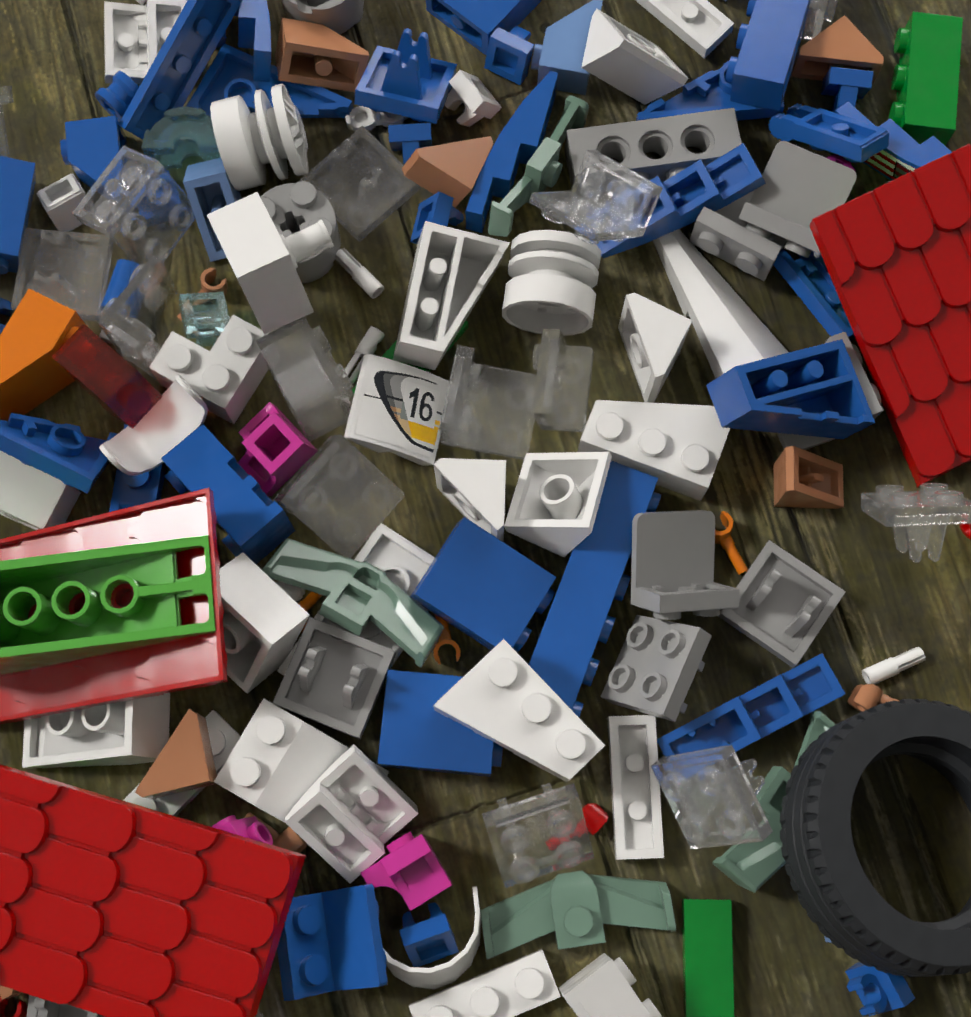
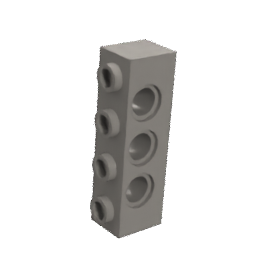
[565,108,742,197]

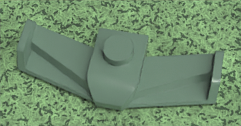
[488,95,589,237]
[262,538,445,668]
[712,711,835,893]
[480,870,676,960]

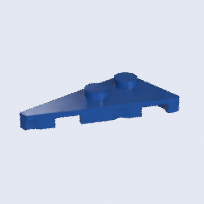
[185,43,354,119]
[636,61,784,121]
[0,413,117,494]

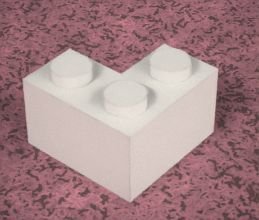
[149,315,278,424]

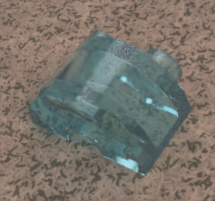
[142,106,221,169]

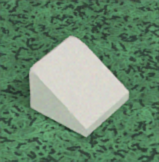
[36,173,97,234]

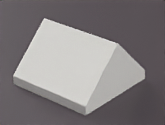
[581,9,689,105]
[618,293,692,403]
[504,452,612,557]
[434,458,506,542]

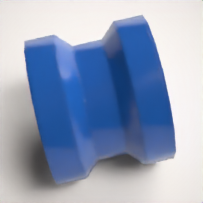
[95,71,139,122]

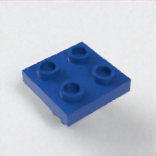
[354,28,457,124]

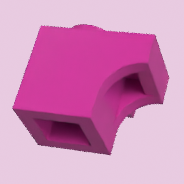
[238,402,318,497]
[361,831,453,911]

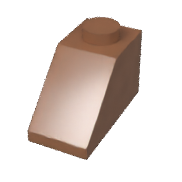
[275,18,369,92]

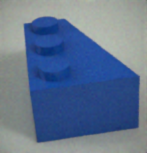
[706,339,875,439]
[161,424,296,564]

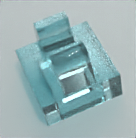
[179,292,230,346]

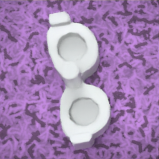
[345,106,408,133]

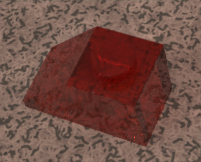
[52,324,163,429]

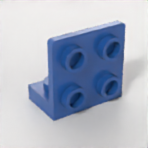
[277,884,388,1001]

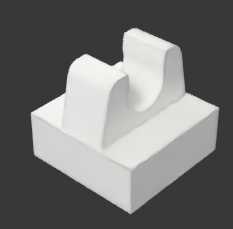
[444,70,502,127]

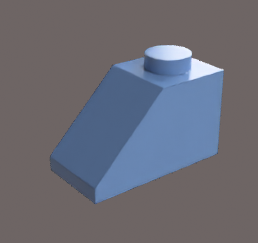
[531,0,603,95]
[183,157,242,262]

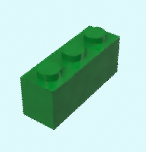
[889,11,963,146]

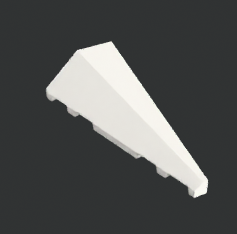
[653,229,789,378]

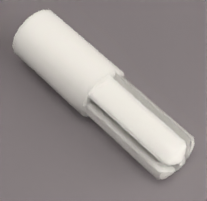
[335,248,384,299]
[341,326,385,384]
[862,647,925,685]

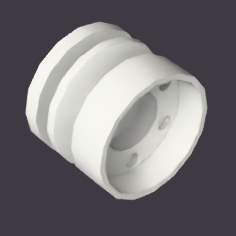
[210,83,309,191]
[502,230,601,336]

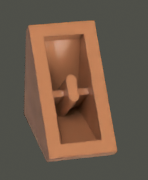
[791,15,884,86]
[402,136,494,208]
[773,446,844,509]
[135,709,217,799]

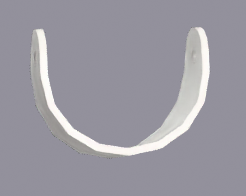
[99,374,208,475]
[384,886,481,989]

